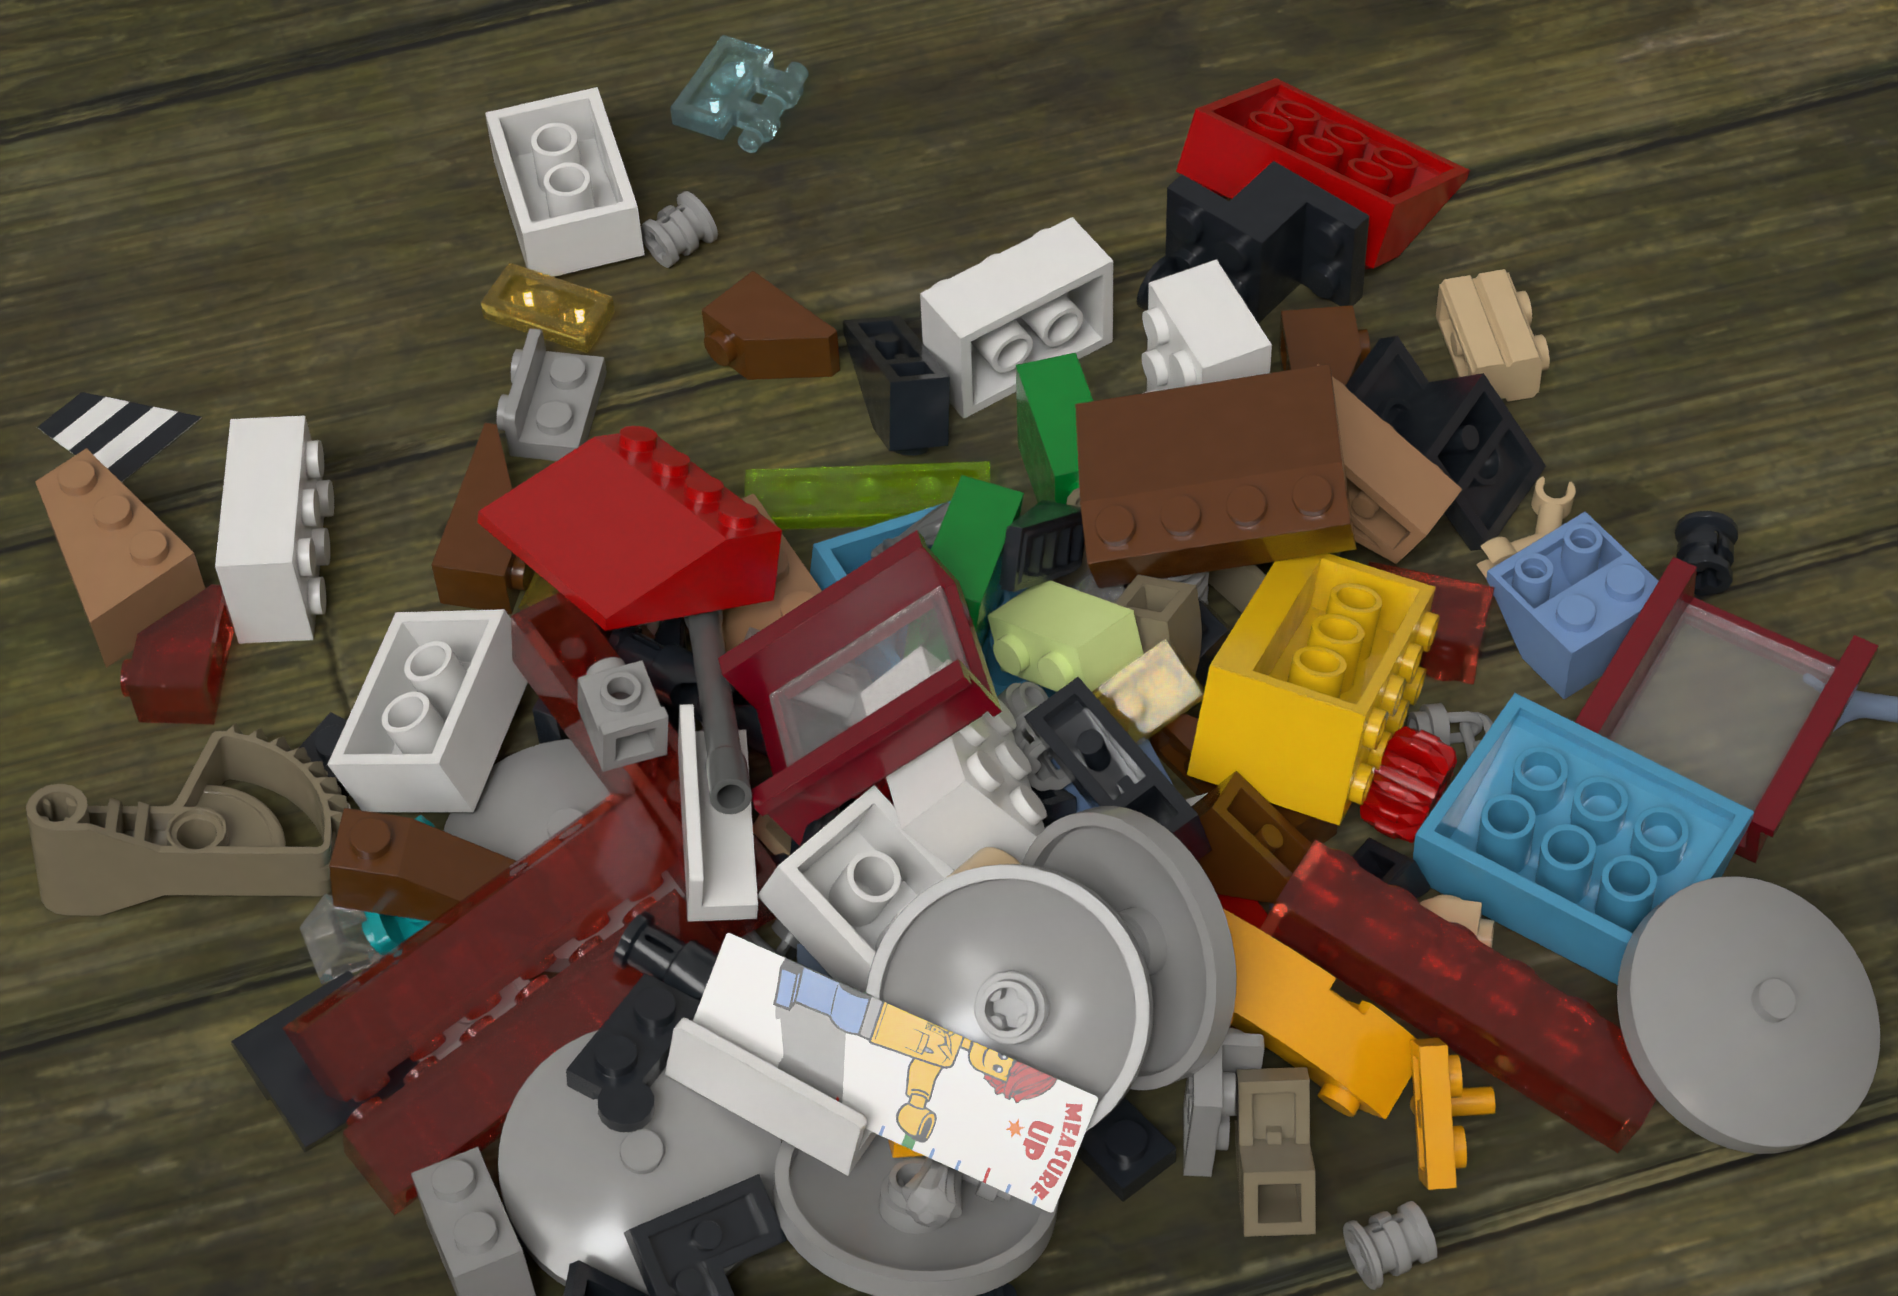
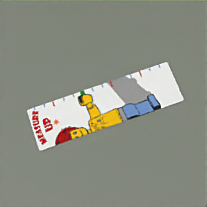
[693,933,1098,1213]

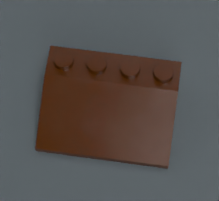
[1075,364,1356,588]

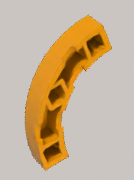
[1223,909,1416,1119]

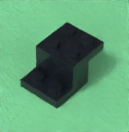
[1165,161,1369,324]
[1345,336,1546,551]

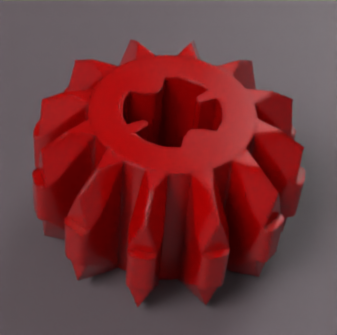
[1359,726,1457,843]

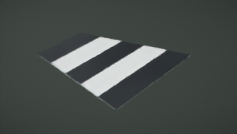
[37,392,202,482]

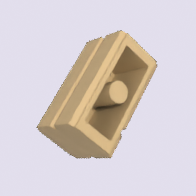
[1436,269,1550,402]

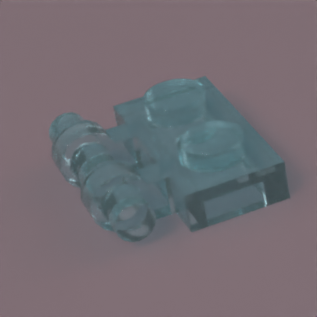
[671,35,809,153]

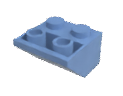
[1486,512,1659,699]

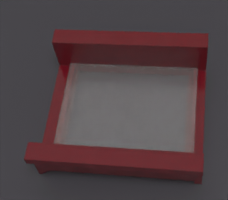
[718,530,1002,846]
[1575,557,1879,864]

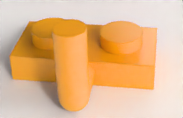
[1410,1038,1495,1190]

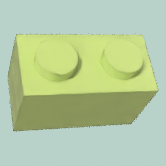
[987,580,1146,699]

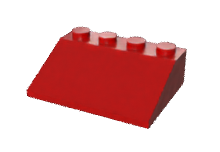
[1176,78,1470,269]
[477,426,782,631]

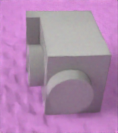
[578,657,668,772]

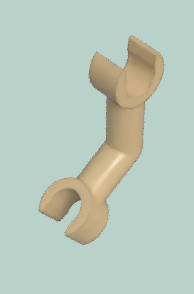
[1476,476,1576,578]

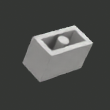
[411,1147,536,1296]

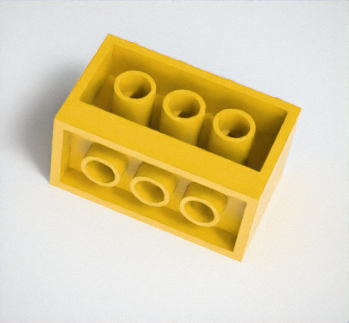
[1187,554,1440,826]

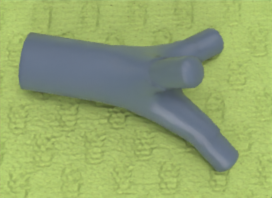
[1802,672,1898,733]

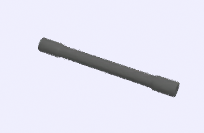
[684,610,752,814]

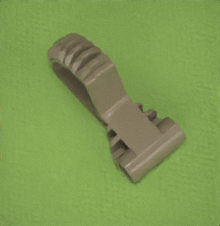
[26,723,350,916]

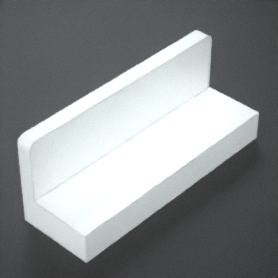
[678,704,758,921]
[665,1018,877,1176]

